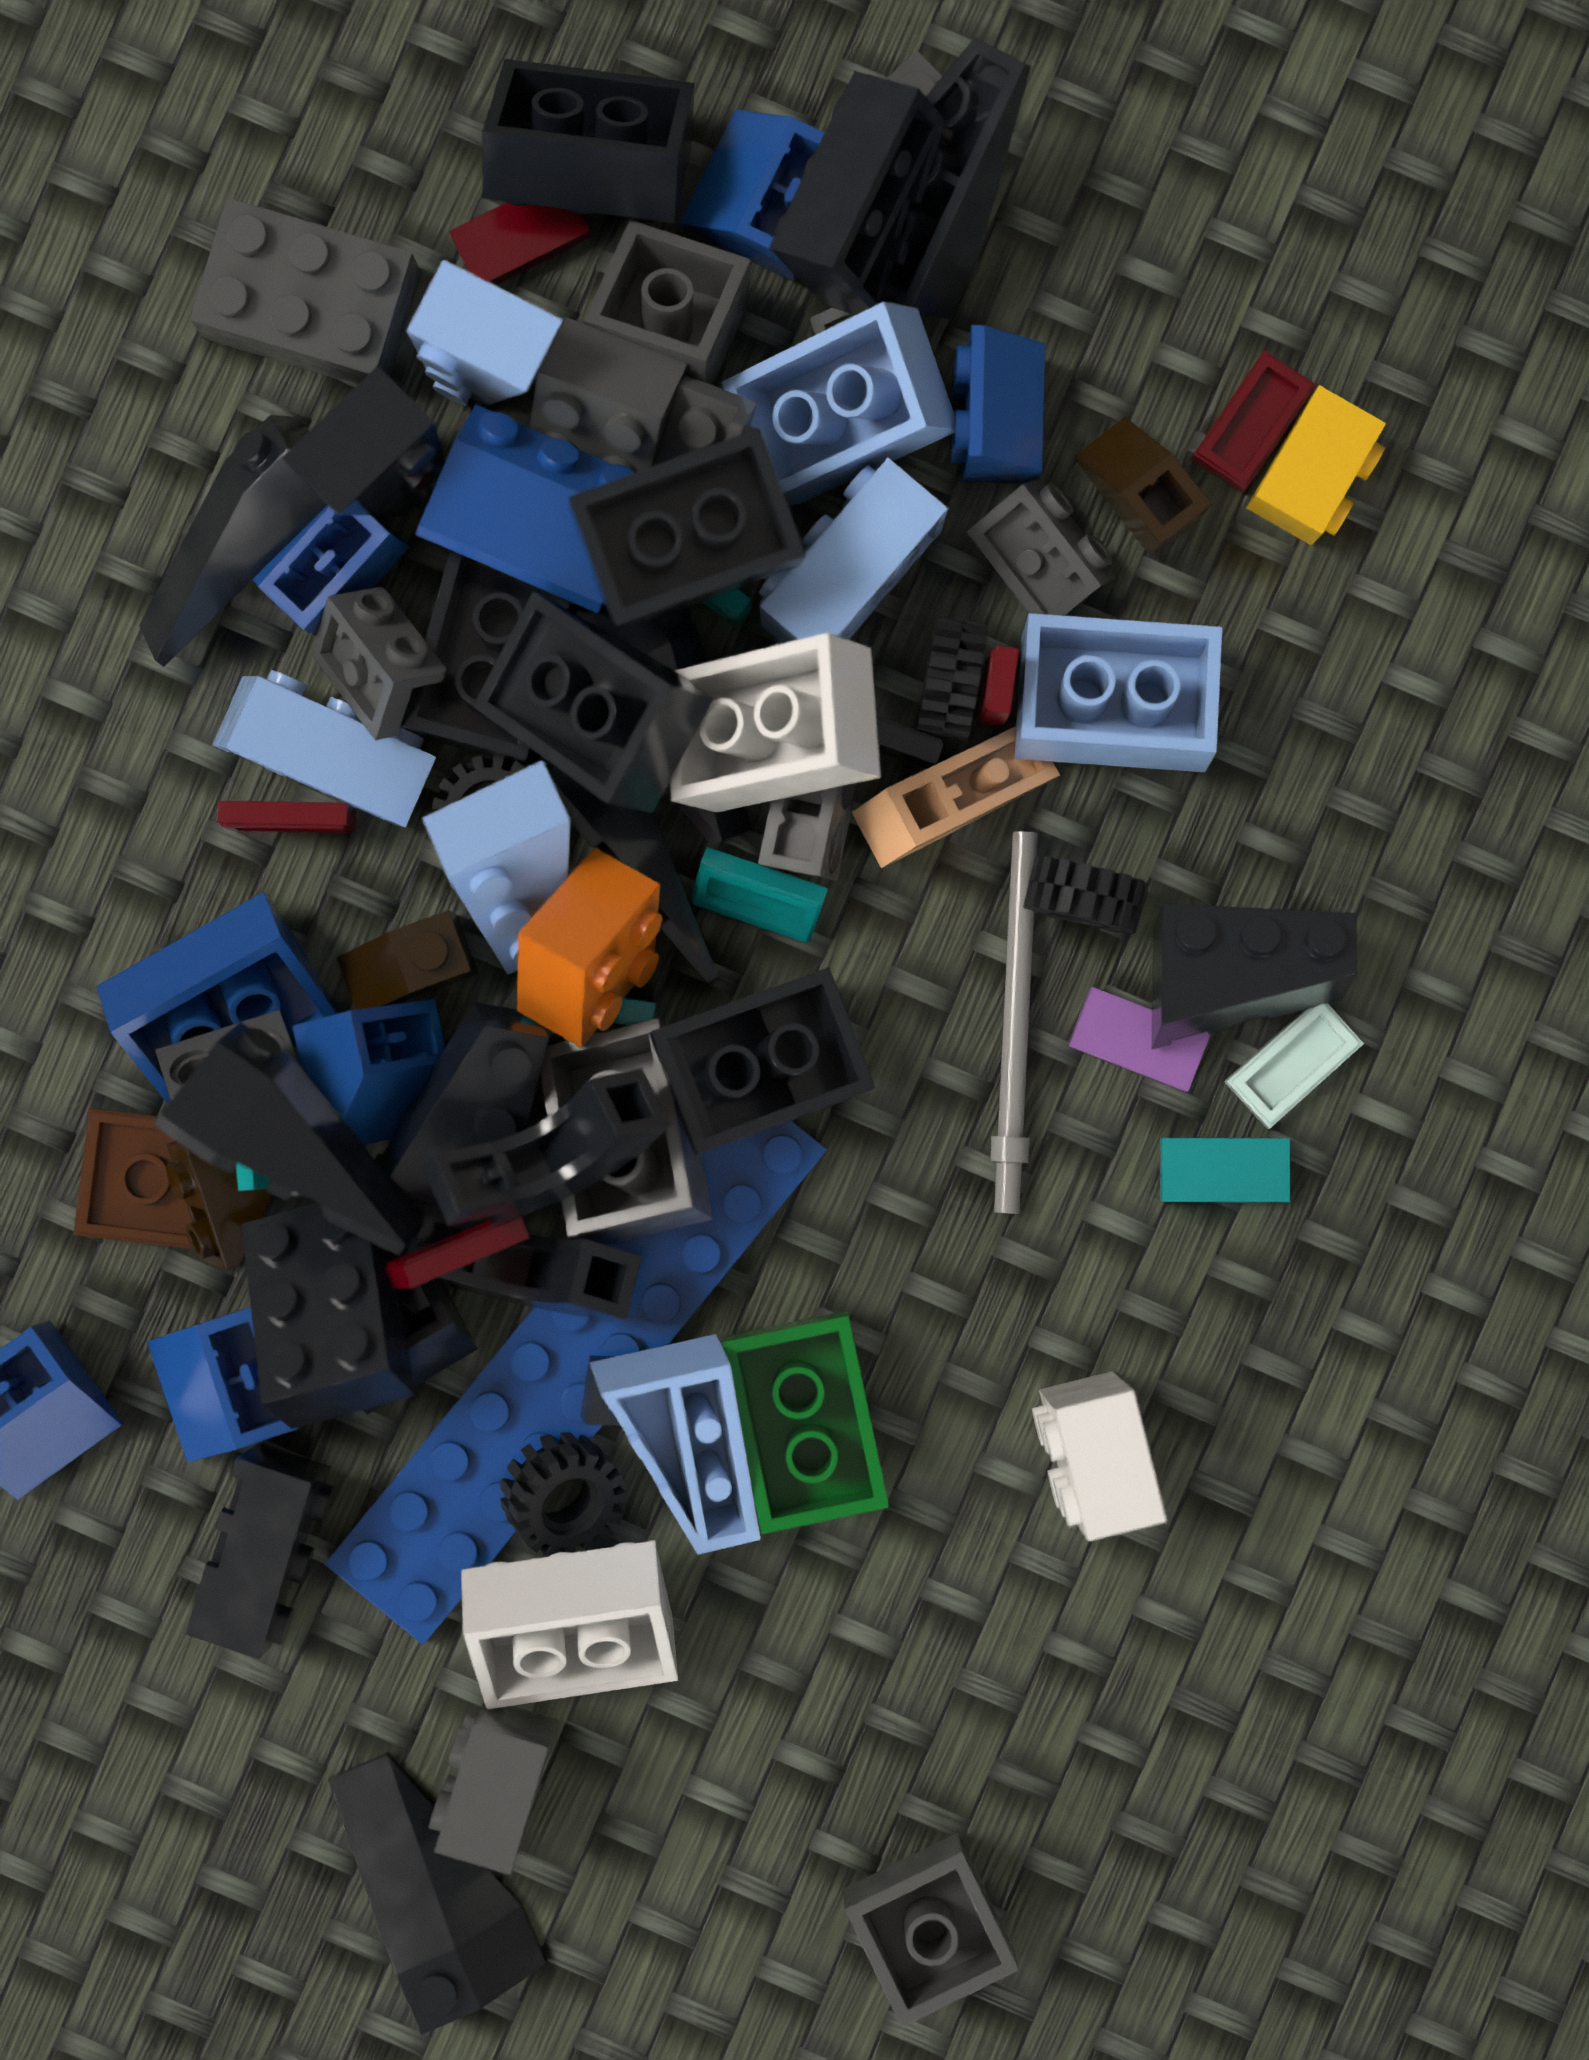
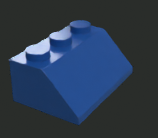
[416,405,634,613]
[96,892,338,1104]

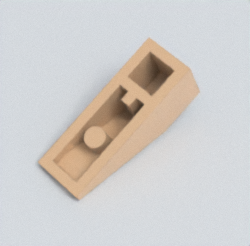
[852,726,1060,868]

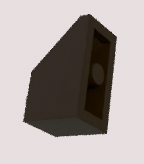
[337,910,479,1010]

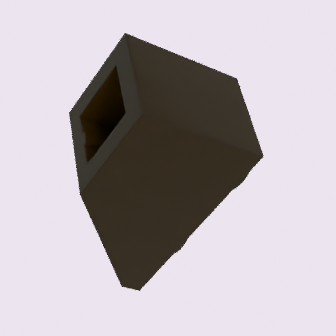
[1074,417,1212,558]
[166,1140,272,1271]

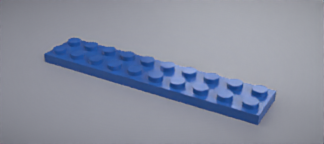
[324,1121,827,1645]

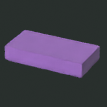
[1067,987,1210,1092]

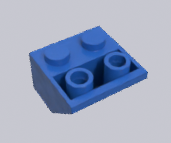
[680,109,824,281]
[950,325,1045,483]
[252,505,411,636]
[293,999,445,1145]
[147,1306,300,1462]
[0,1321,124,1500]

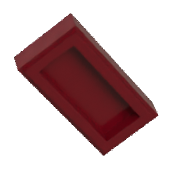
[448,203,592,286]
[1190,350,1316,494]
[977,646,1019,729]
[218,801,356,833]
[384,1217,530,1289]

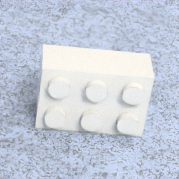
[670,633,880,813]
[1032,1371,1167,1541]
[461,1541,678,1709]

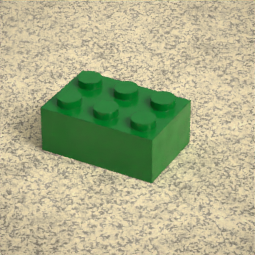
[721,1310,889,1535]

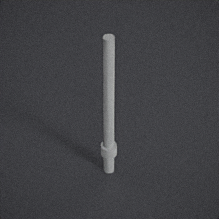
[990,831,1038,1214]

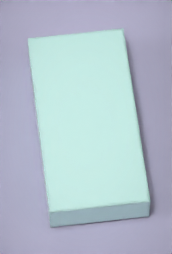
[1224,1004,1364,1129]

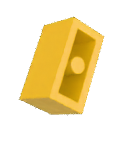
[1246,385,1386,546]

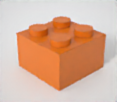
[517,847,662,1048]

